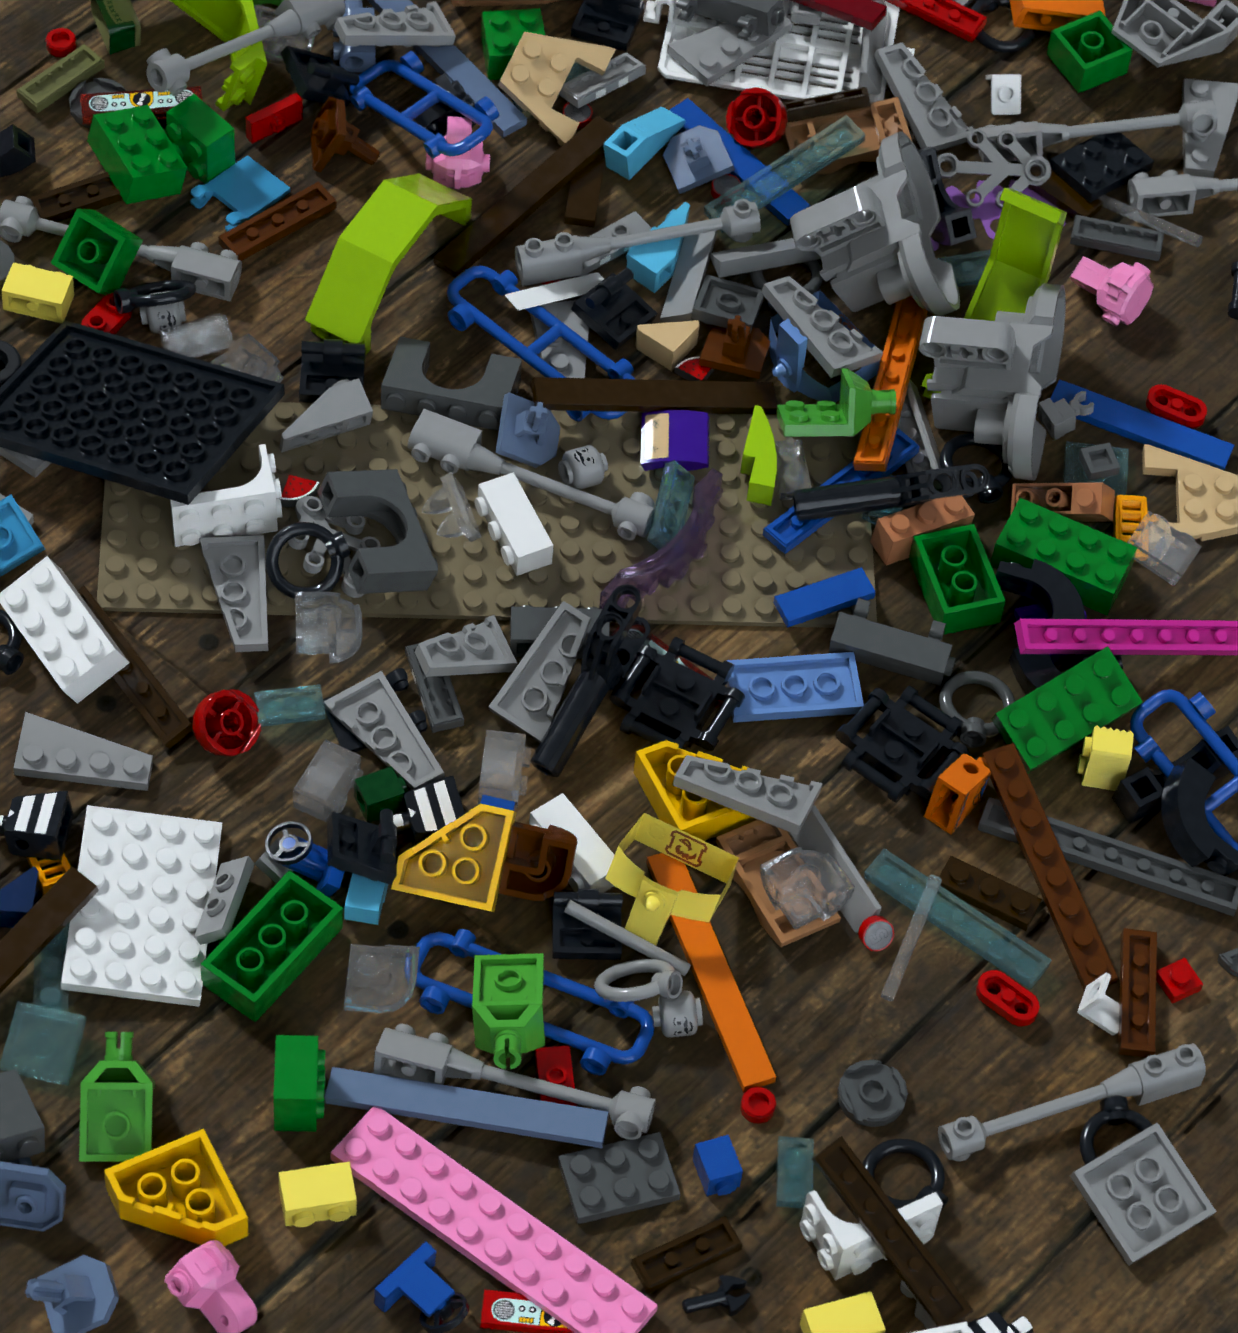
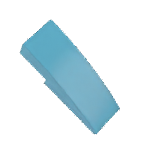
[344,846,397,925]

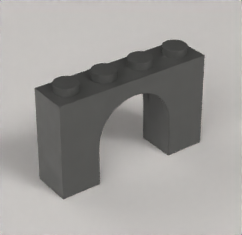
[381,336,522,431]
[317,469,438,594]
[0,1069,45,1162]

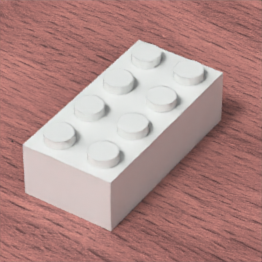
[0,556,130,704]

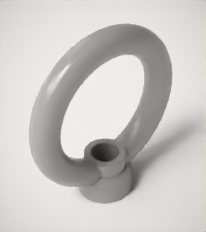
[594,959,683,1002]

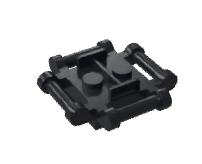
[609,637,745,751]
[835,685,970,803]

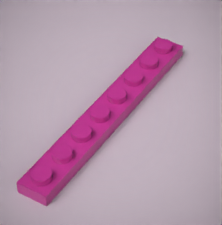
[1014,619,1238,655]

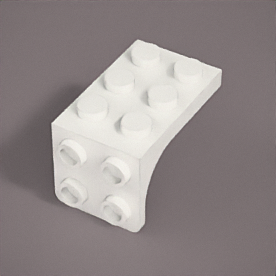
[170,444,283,547]
[800,1190,943,1280]

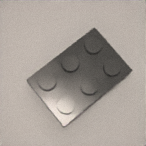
[558,1132,680,1224]

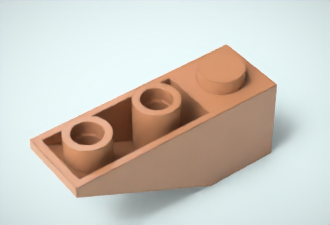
[1011,482,1115,522]

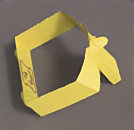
[605,813,739,946]

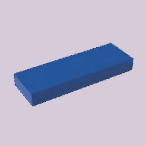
[773,567,876,628]

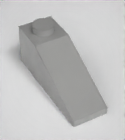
[279,378,373,453]

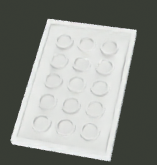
[60,805,222,1007]

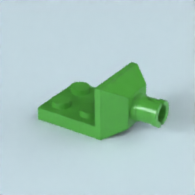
[777,368,896,437]
[472,953,545,1069]
[79,1032,155,1162]

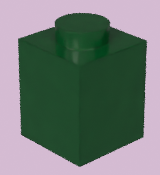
[354,766,408,822]

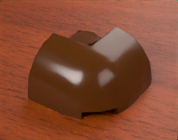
[499,821,578,901]

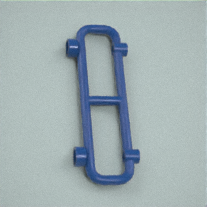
[350,51,499,159]
[447,266,635,421]
[1130,689,1238,851]
[407,929,655,1075]

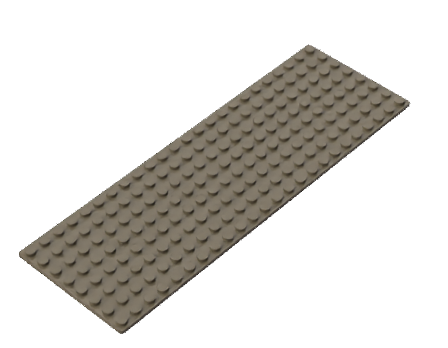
[97,402,877,628]

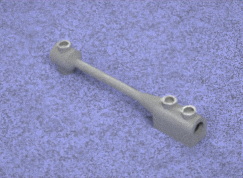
[146,0,345,96]
[977,100,1217,162]
[1127,170,1238,219]
[0,196,242,302]
[515,199,761,286]
[408,409,655,540]
[373,1024,656,1140]
[938,1043,1206,1161]

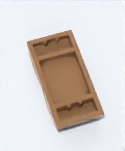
[784,97,912,175]
[716,820,841,947]

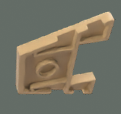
[498,32,616,147]
[1142,444,1238,552]

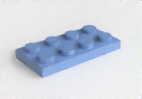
[726,652,864,723]

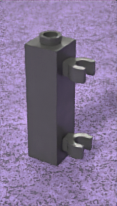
[676,0,785,41]
[829,598,956,686]

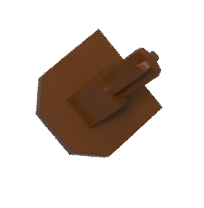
[311,96,380,172]
[699,315,771,379]

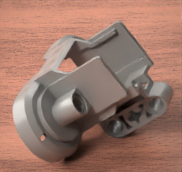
[790,131,960,316]
[919,283,1066,481]

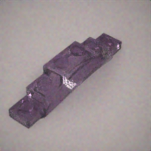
[599,468,723,609]

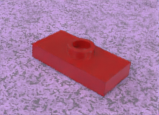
[246,93,302,143]
[534,1045,577,1106]

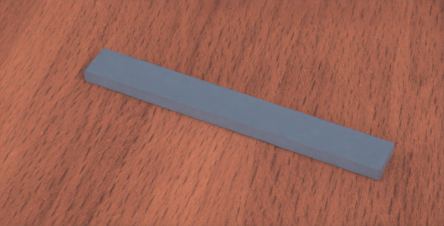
[367,0,527,138]
[325,1067,609,1148]

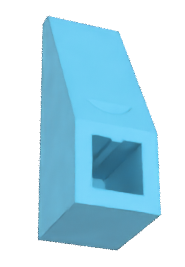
[603,107,686,180]
[626,202,690,293]

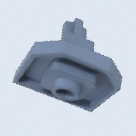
[663,125,735,194]
[495,392,560,468]
[0,1157,66,1232]
[25,1255,119,1333]

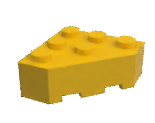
[633,740,758,841]
[391,804,517,912]
[104,1129,248,1246]

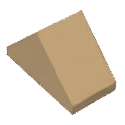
[635,320,700,371]

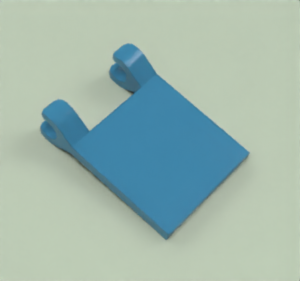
[190,155,291,231]

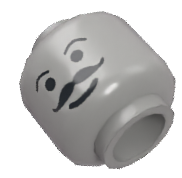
[140,291,186,334]
[558,445,608,490]
[652,991,703,1038]

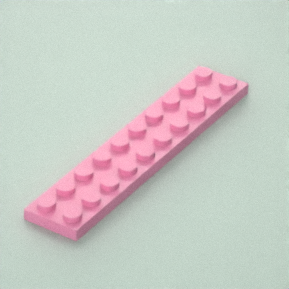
[330,1107,658,1333]

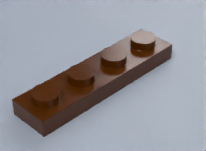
[219,181,336,261]
[1118,928,1157,1058]

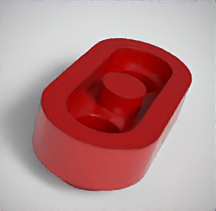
[81,293,132,335]
[1146,384,1207,429]
[976,970,1040,1027]

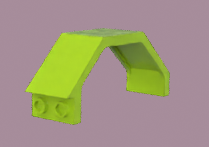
[170,0,267,111]
[304,174,472,355]
[921,188,1067,399]

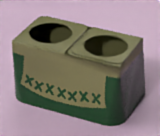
[91,0,141,55]

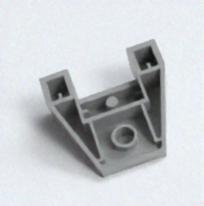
[1111,0,1238,67]

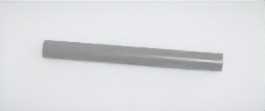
[564,900,691,976]

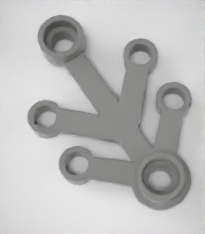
[937,129,1051,209]
[288,496,381,598]

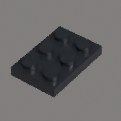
[1050,132,1154,203]

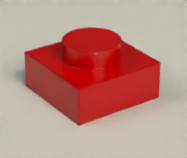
[1156,958,1203,1004]

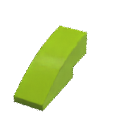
[740,405,777,506]

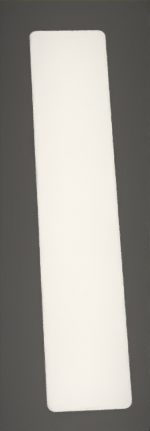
[505,272,604,310]

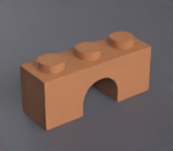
[870,496,975,565]

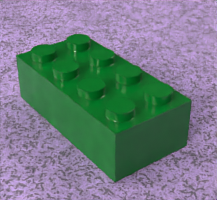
[990,498,1138,616]
[991,646,1143,774]
[200,870,343,1022]

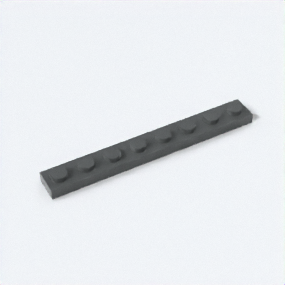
[978,797,1238,917]

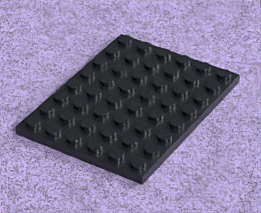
[0,320,285,505]

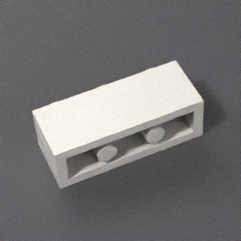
[475,472,554,576]
[529,793,614,893]

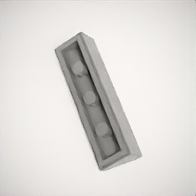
[858,0,887,94]
[660,231,717,323]
[710,238,821,278]
[897,380,942,489]
[790,805,881,933]

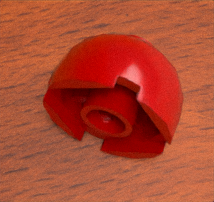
[726,87,788,149]
[193,689,261,756]

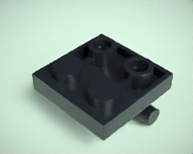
[571,0,645,52]
[280,45,360,108]
[571,268,658,350]
[299,339,366,403]
[327,809,398,885]
[552,889,623,960]

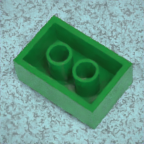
[87,105,187,204]
[909,524,1006,635]

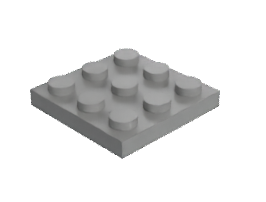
[1070,1122,1216,1266]

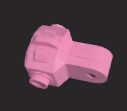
[426,116,490,189]
[1070,257,1154,326]
[165,1240,257,1333]

